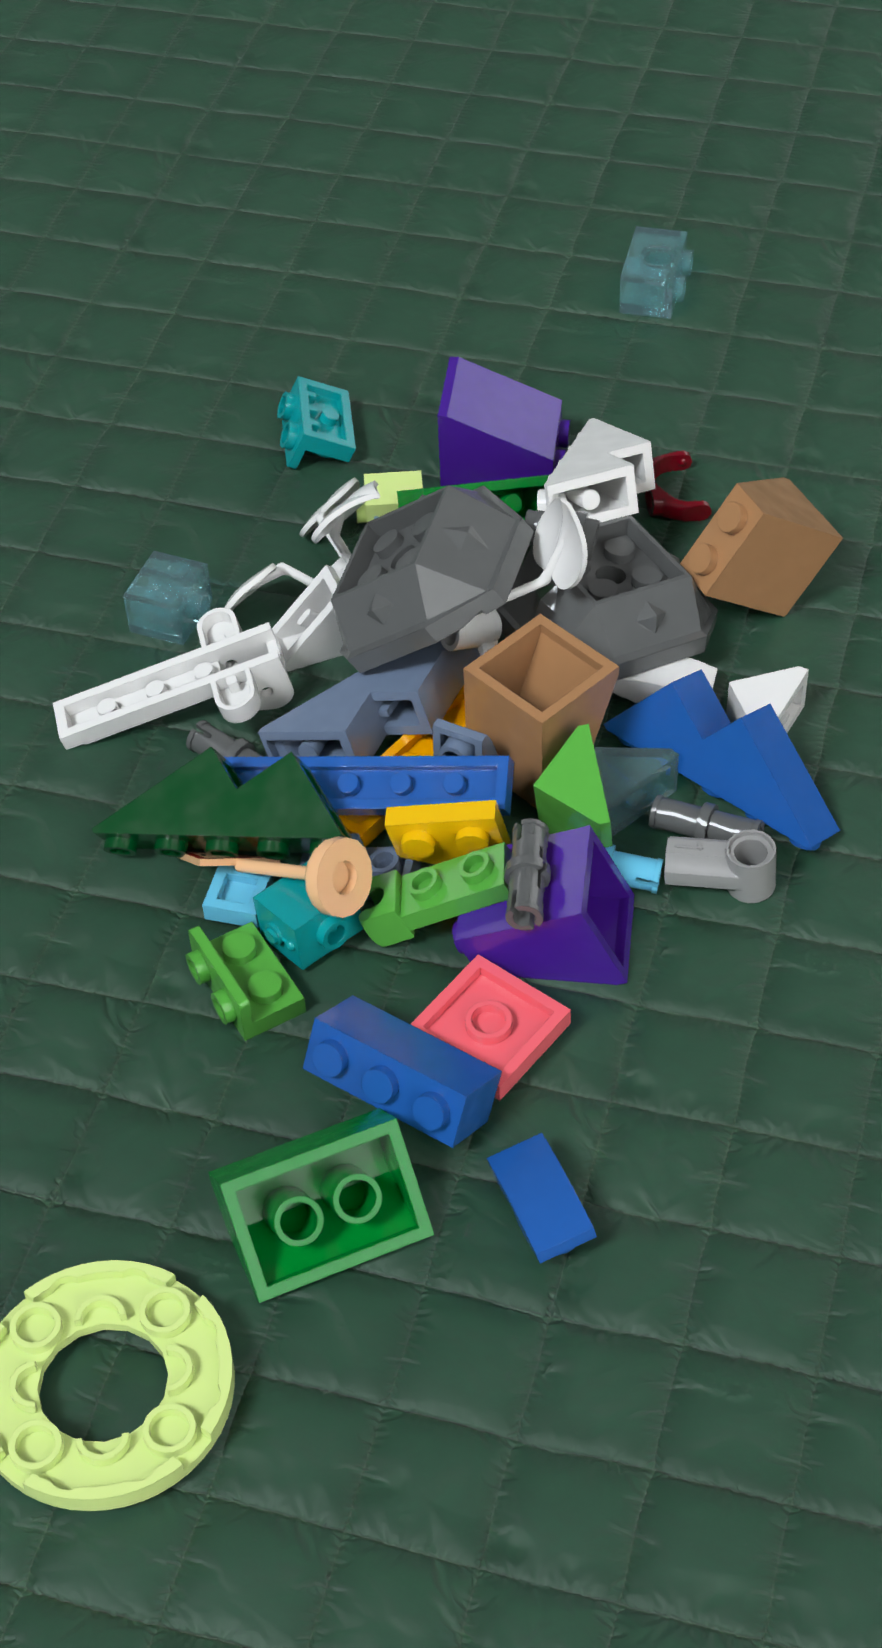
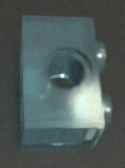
[619,226,694,319]

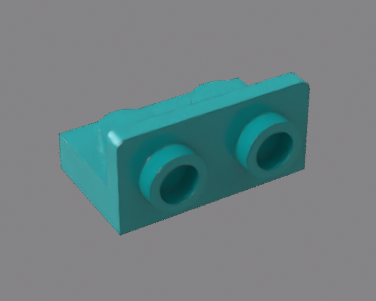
[277,376,356,469]

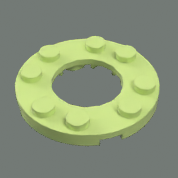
[0,1260,235,1511]

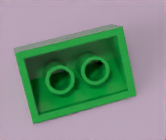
[208,1108,434,1303]

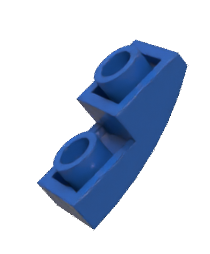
[487,1133,597,1264]

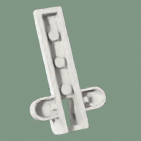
[53,608,294,750]

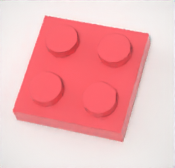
[410,954,571,1101]

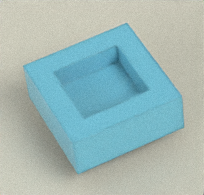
[202,866,274,929]

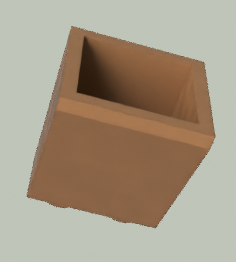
[680,477,843,617]
[463,614,619,809]

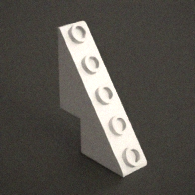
[537,418,656,523]

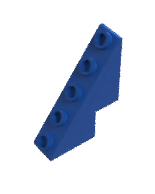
[604,669,840,851]

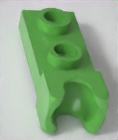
[359,842,512,947]

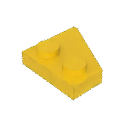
[384,800,511,864]

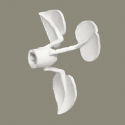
[224,477,380,611]
[441,497,588,655]

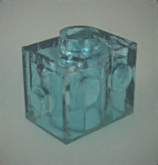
[123,551,213,645]

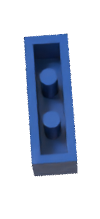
[302,995,502,1148]

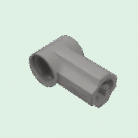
[664,829,776,903]

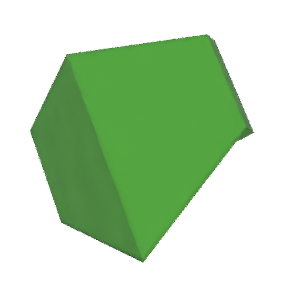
[533,724,613,848]

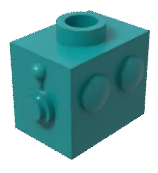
[253,861,363,970]

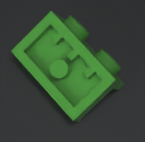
[185,922,306,1041]

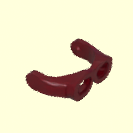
[645,451,712,521]

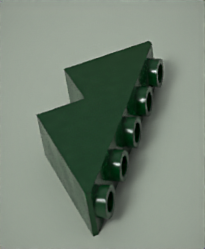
[92,747,352,860]

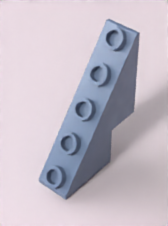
[258,641,481,757]

